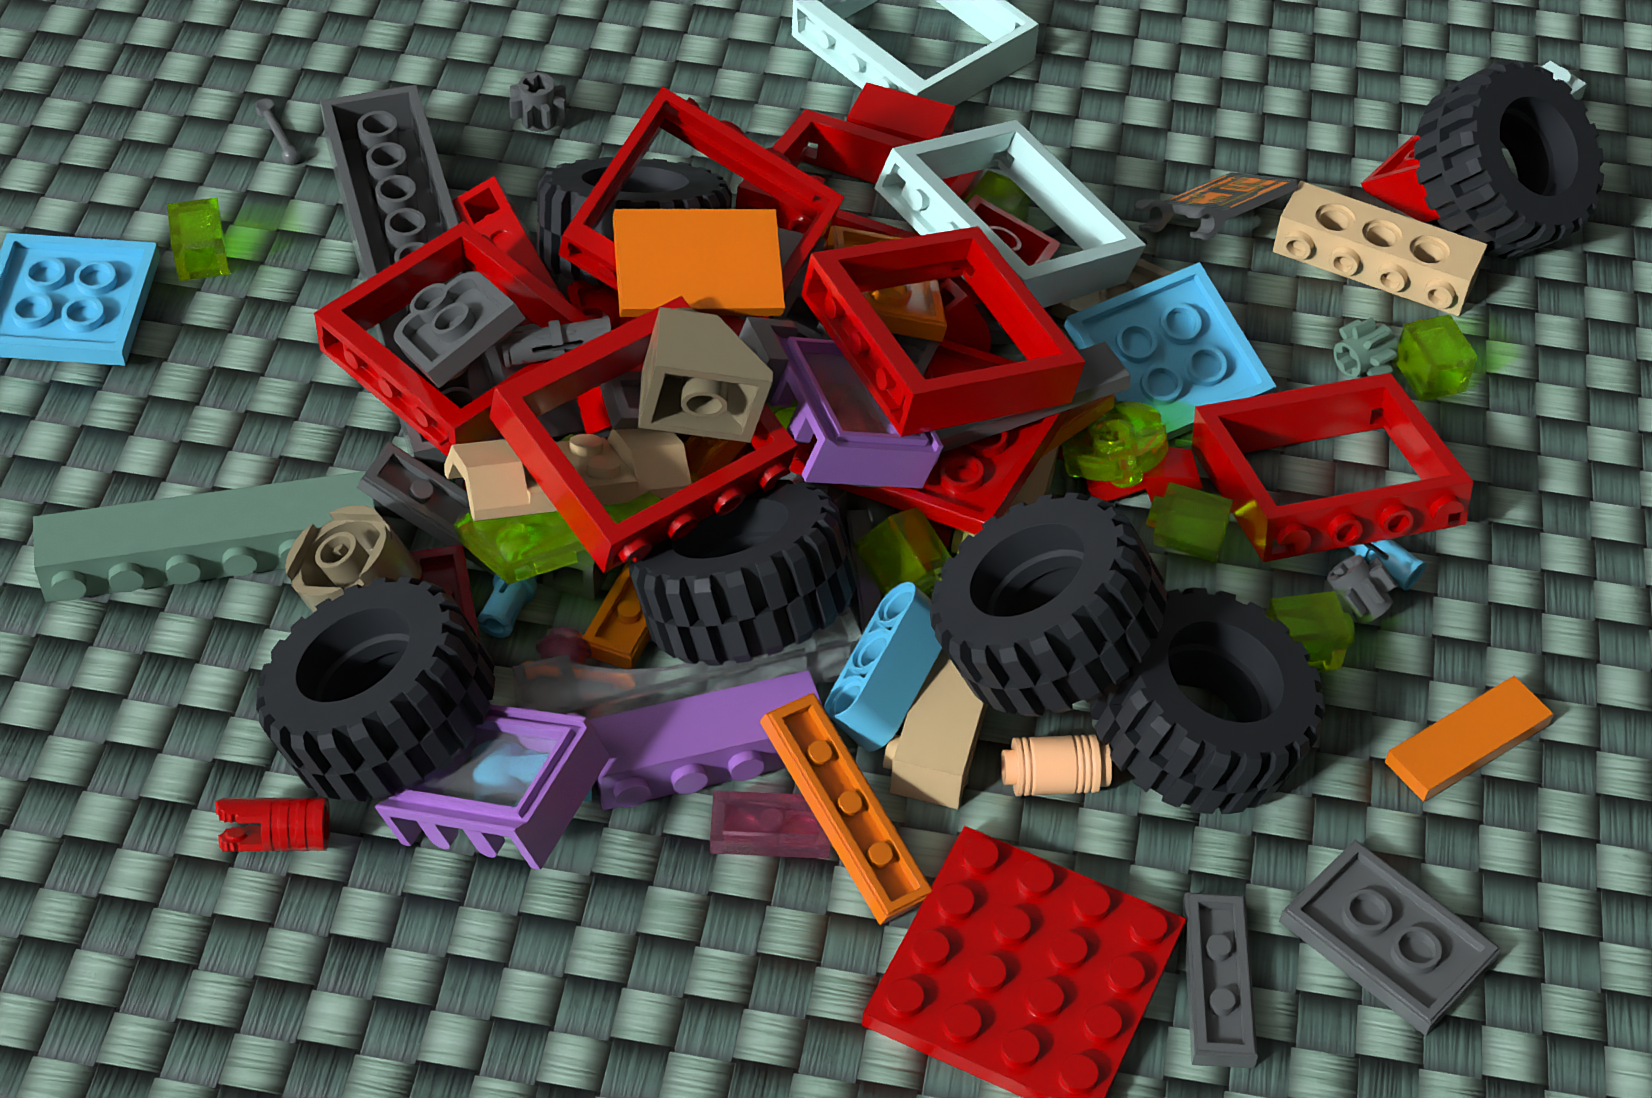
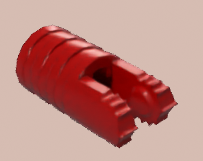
[215,797,330,852]

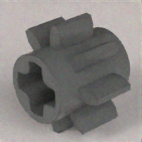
[509,72,567,132]
[1324,555,1396,624]

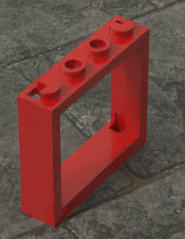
[558,86,844,337]
[735,109,983,248]
[314,221,595,456]
[801,226,1086,437]
[489,296,798,573]
[1192,373,1473,562]

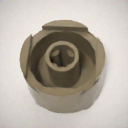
[285,505,422,613]

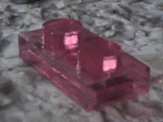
[710,790,830,859]

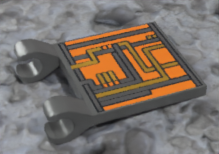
[1135,172,1298,240]

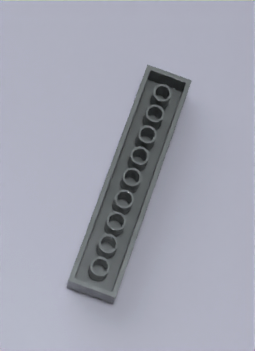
[320,84,505,477]

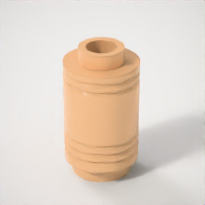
[1001,734,1112,796]

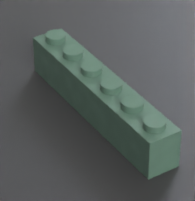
[33,471,375,602]

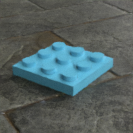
[0,233,160,366]
[1064,262,1277,447]

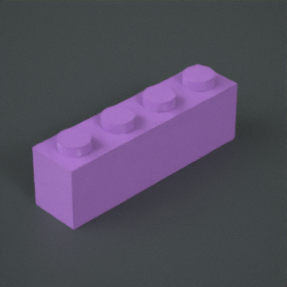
[589,670,822,810]

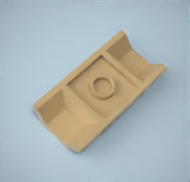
[444,428,691,521]

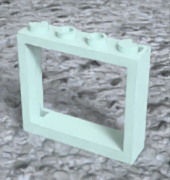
[792,0,1039,106]
[874,120,1146,308]

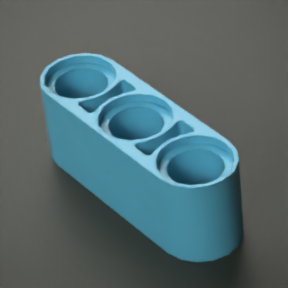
[824,582,942,752]

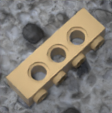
[1272,181,1487,317]

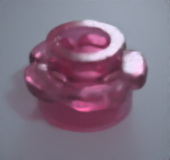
[536,627,592,672]

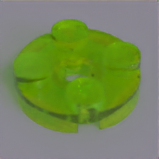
[1062,401,1169,488]

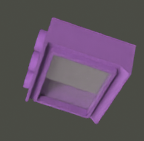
[770,332,943,488]
[375,704,611,870]

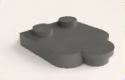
[394,271,526,388]

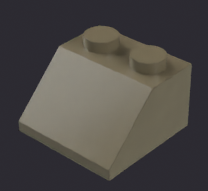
[638,307,773,443]

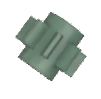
[1334,317,1398,378]

